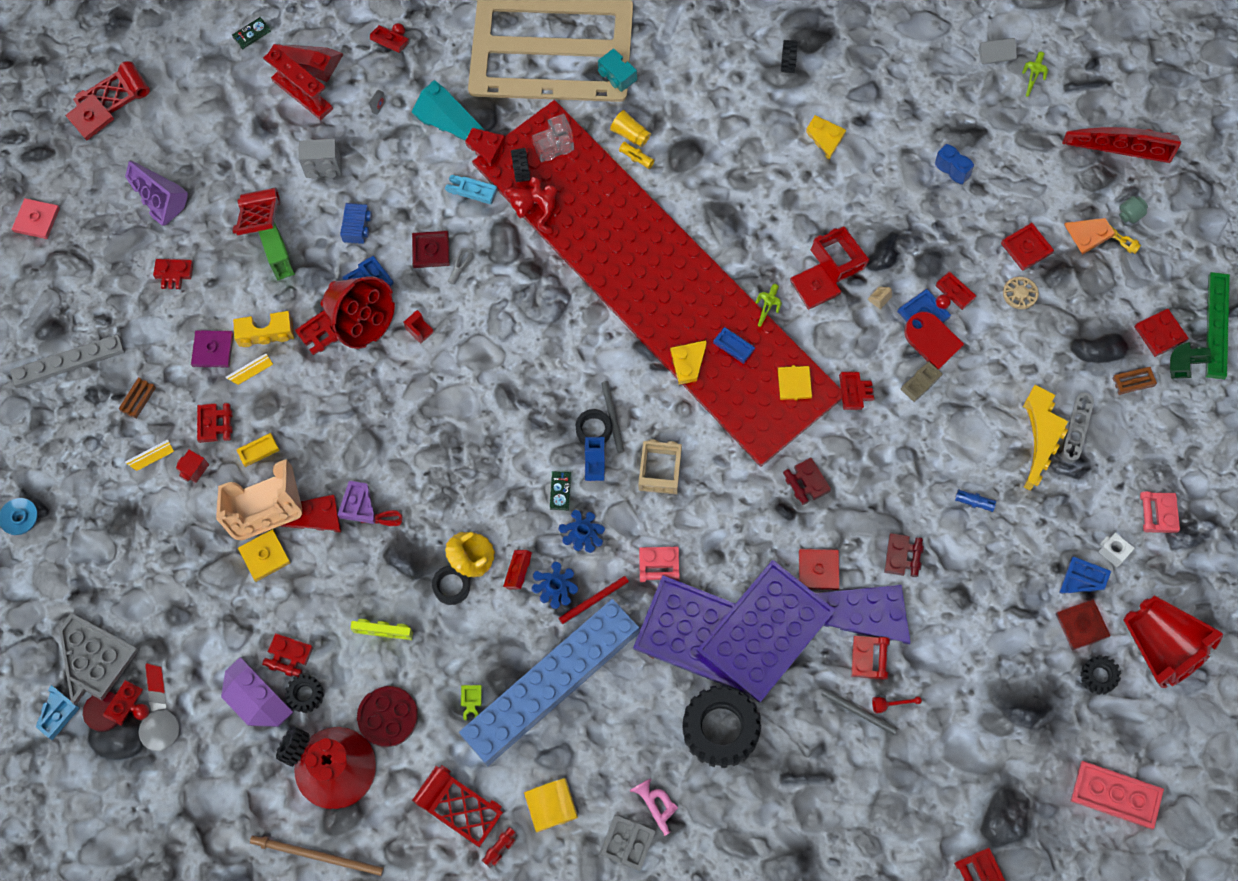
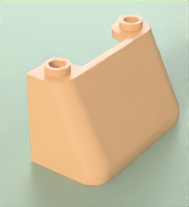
[216,459,302,540]

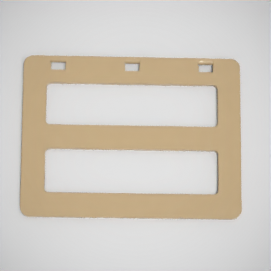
[468,0,633,102]

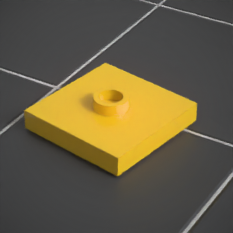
[238,529,291,582]

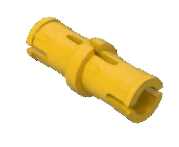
[619,142,655,169]

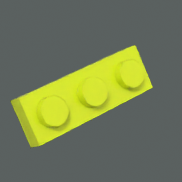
[350,619,413,640]

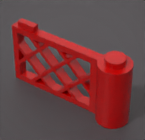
[73,61,150,114]
[232,187,280,236]
[411,765,503,848]

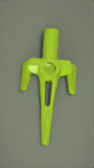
[1022,51,1049,97]
[755,284,782,327]

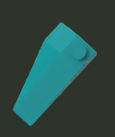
[411,80,485,141]

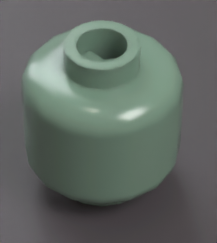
[1119,196,1148,224]

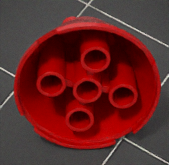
[321,276,395,349]
[294,727,376,809]

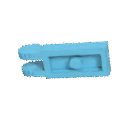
[445,175,498,204]

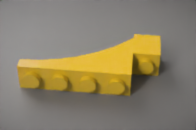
[1023,385,1068,491]

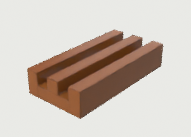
[1112,367,1157,395]
[118,377,156,419]

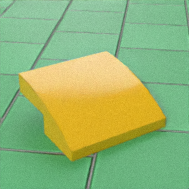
[524,778,578,832]

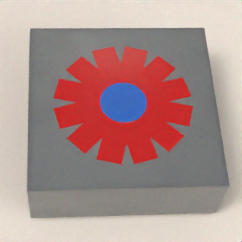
[369,90,386,115]

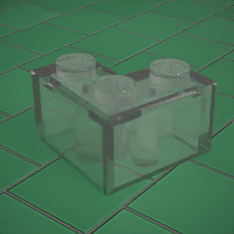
[532,114,574,162]

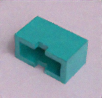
[598,48,637,92]

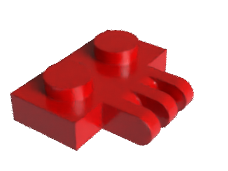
[153,259,194,290]
[839,372,874,410]

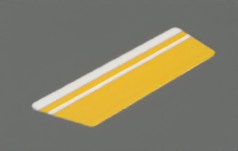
[226,354,273,385]
[125,440,174,471]

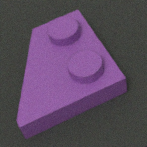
[338,481,375,524]

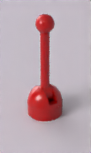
[872,696,922,714]

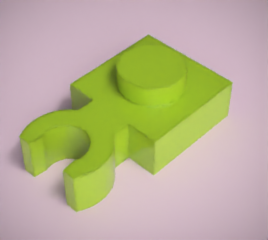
[461,685,482,721]

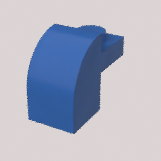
[585,437,605,481]

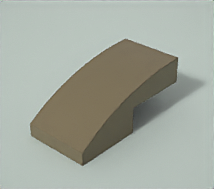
[900,362,943,402]

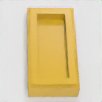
[236,433,280,467]

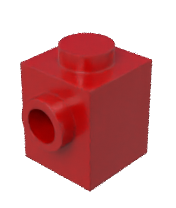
[176,449,209,483]

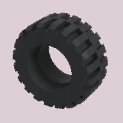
[682,685,761,768]

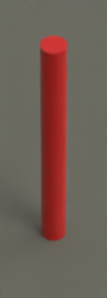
[558,576,629,625]

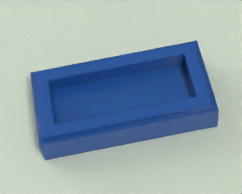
[713,327,755,364]

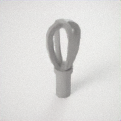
[448,248,473,285]

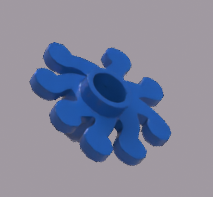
[558,510,605,553]
[531,562,578,609]

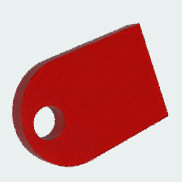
[904,312,964,370]

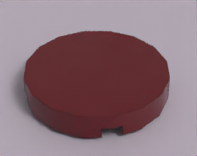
[82,692,119,732]

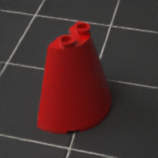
[1123,595,1223,688]

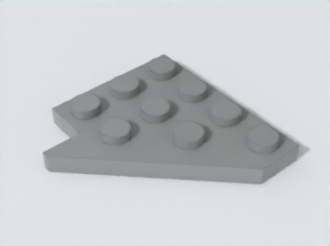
[59,613,138,706]

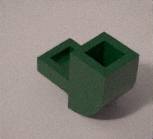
[1170,342,1212,379]

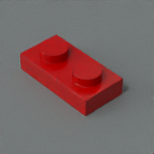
[503,550,532,590]

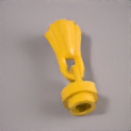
[1109,224,1142,254]

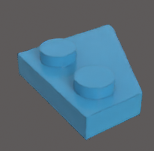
[36,685,80,740]

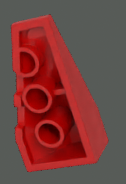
[270,44,343,82]

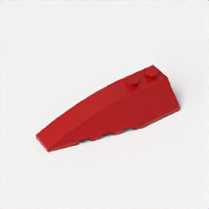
[1062,127,1181,163]

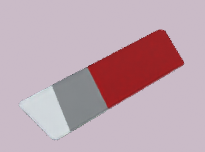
[145,663,166,712]

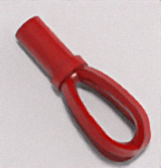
[361,510,403,526]

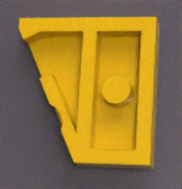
[806,115,846,160]
[670,341,706,385]

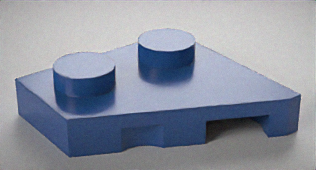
[1059,557,1111,594]

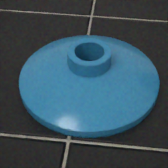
[0,498,38,535]

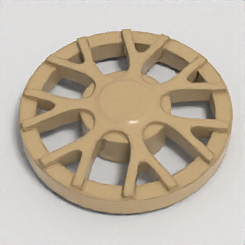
[1003,277,1039,309]

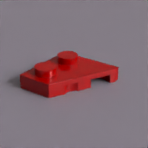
[465,128,505,166]

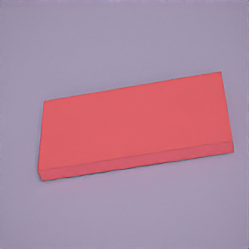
[1070,761,1164,830]

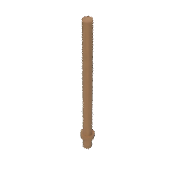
[250,835,384,876]

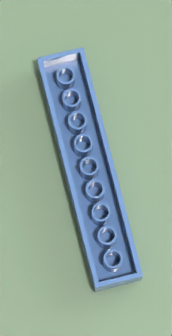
[459,599,639,767]

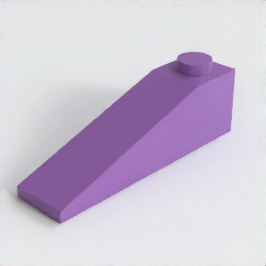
[125,161,188,226]

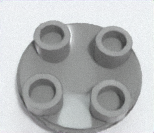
[139,710,180,751]

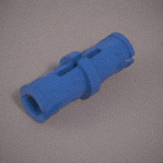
[955,489,997,512]

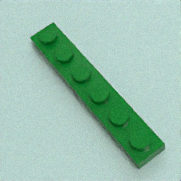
[1205,272,1230,380]

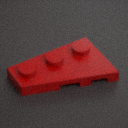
[281,495,341,533]

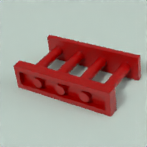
[263,46,333,120]

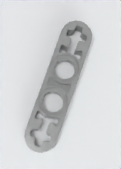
[1061,393,1094,463]

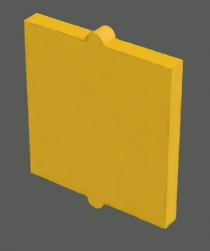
[778,365,812,401]

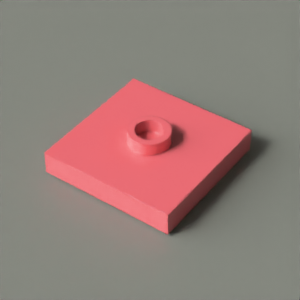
[12,198,60,239]

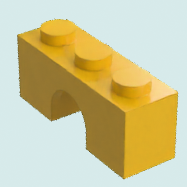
[233,311,294,347]

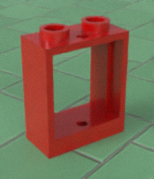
[810,226,869,283]

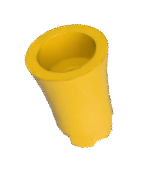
[610,110,651,147]

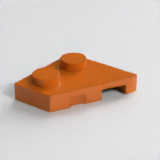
[1064,218,1115,255]

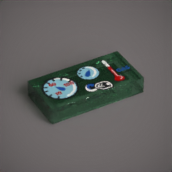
[232,17,271,50]
[550,471,571,511]

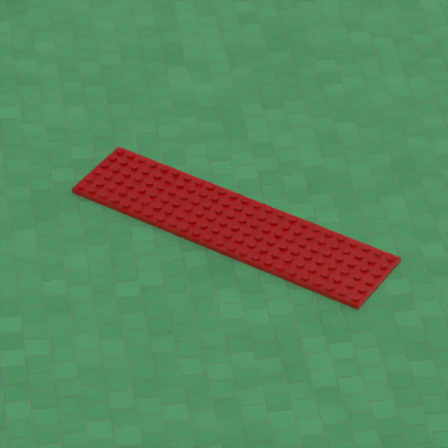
[472,100,842,467]

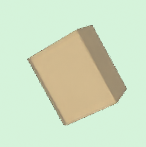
[868,287,892,310]

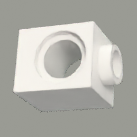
[1099,533,1134,568]

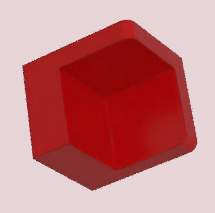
[403,310,434,344]

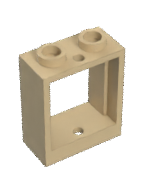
[638,439,682,494]

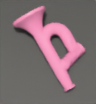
[630,778,678,836]

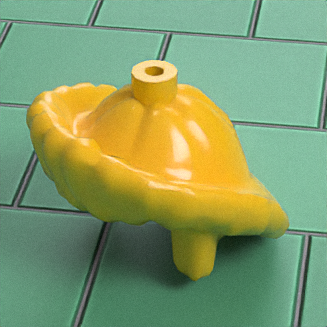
[445,532,495,578]

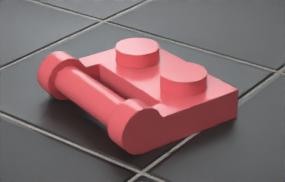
[1140,491,1180,533]
[639,547,679,582]

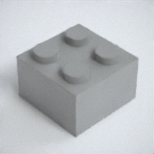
[299,139,342,179]

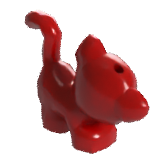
[504,177,557,234]

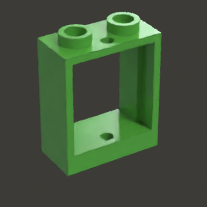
[258,221,295,281]

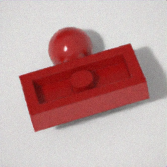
[370,23,409,53]
[935,271,976,310]
[103,680,150,725]

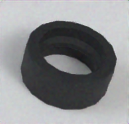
[575,409,612,445]
[432,566,470,605]

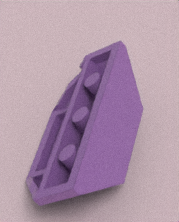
[221,657,294,727]

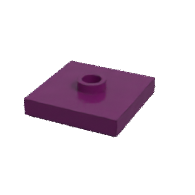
[191,330,233,368]

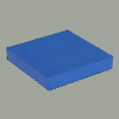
[897,289,951,329]

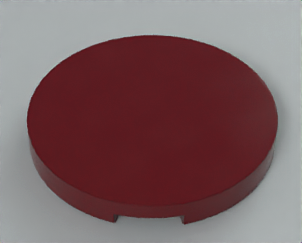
[357,686,418,747]

